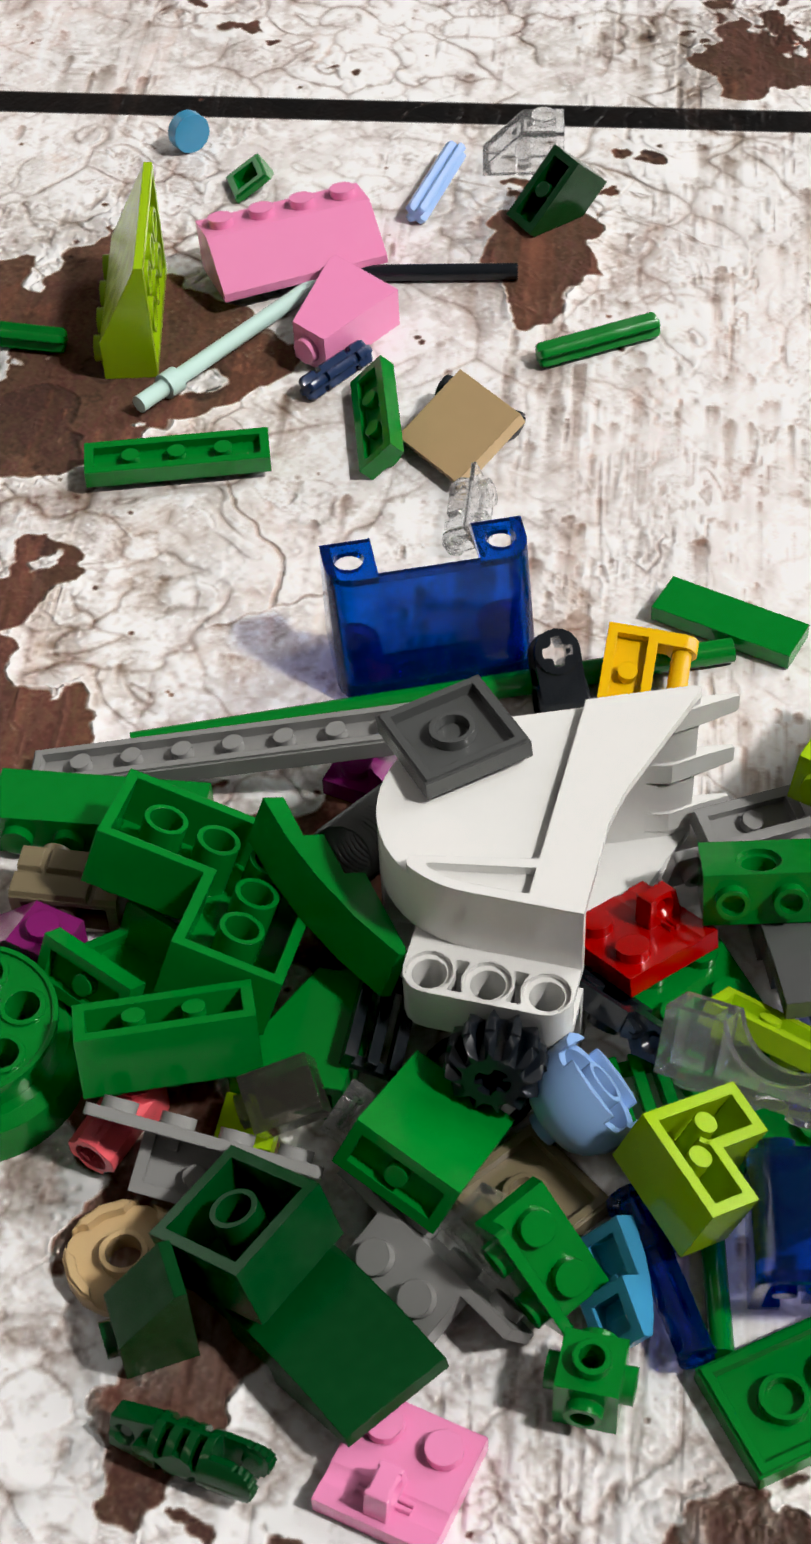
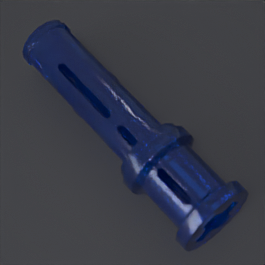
[605,1183,717,1370]

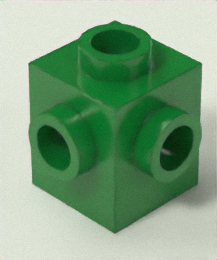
[542,1327,640,1435]

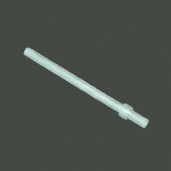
[132,280,316,412]

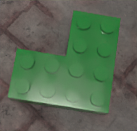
[81,768,307,1035]

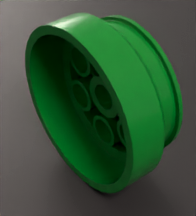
[0,946,83,1162]

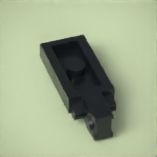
[579,965,681,1065]

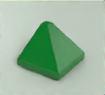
[226,153,274,204]

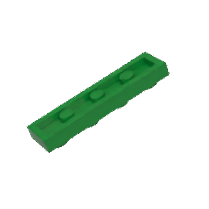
[84,427,272,488]

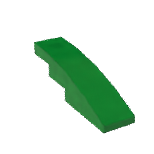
[248,797,407,997]

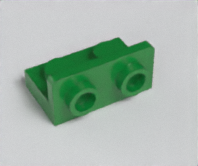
[474,1176,609,1337]

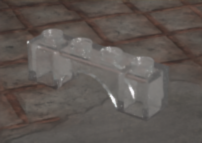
[654,991,811,1129]

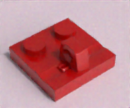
[584,881,718,998]

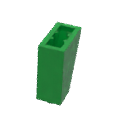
[228,967,377,1123]

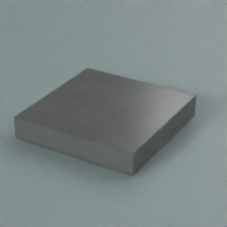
[375,675,533,800]

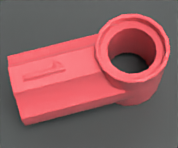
[68,1087,170,1175]

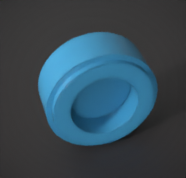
[168,110,210,153]

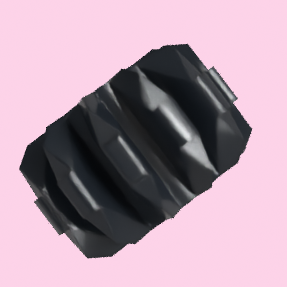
[443,1009,548,1114]

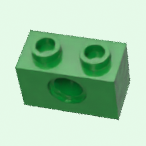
[698,838,811,926]

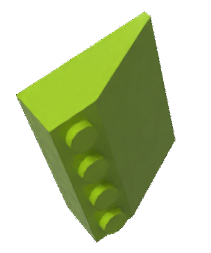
[93,162,167,379]

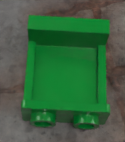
[37,901,178,1007]
[332,1050,515,1234]

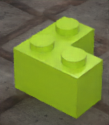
[612,1081,768,1258]

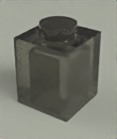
[233,1052,333,1139]

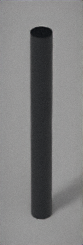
[361,263,518,282]

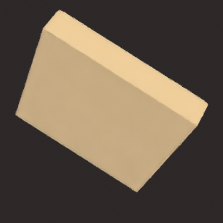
[402,369,526,490]

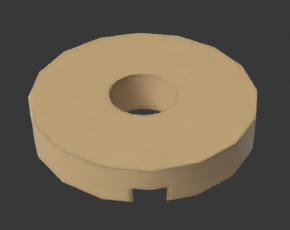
[62,1199,168,1317]

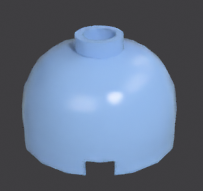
[529,1032,637,1156]

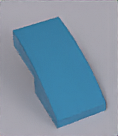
[580,1215,654,1348]

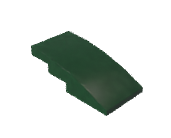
[197,1244,449,1447]

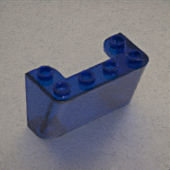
[319,516,535,697]

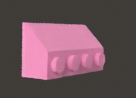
[195,182,388,303]

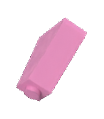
[292,255,400,368]

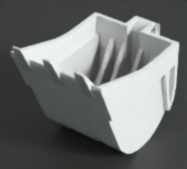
[376,685,740,1050]

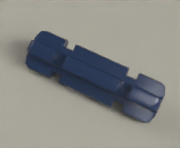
[298,340,373,401]

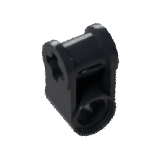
[527,628,591,714]

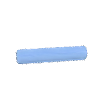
[406,140,466,224]

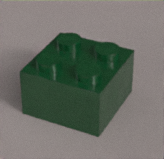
[149,1145,344,1326]

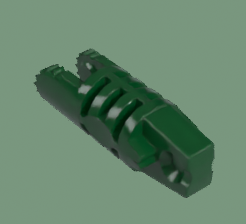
[109,1400,278,1504]

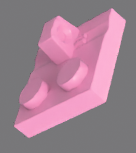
[311,1402,489,1544]

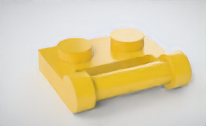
[597,622,699,698]

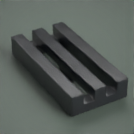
[339,974,413,1082]

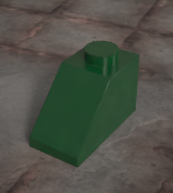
[507,144,607,237]
[98,1239,200,1379]

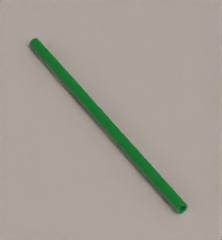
[130,637,736,738]

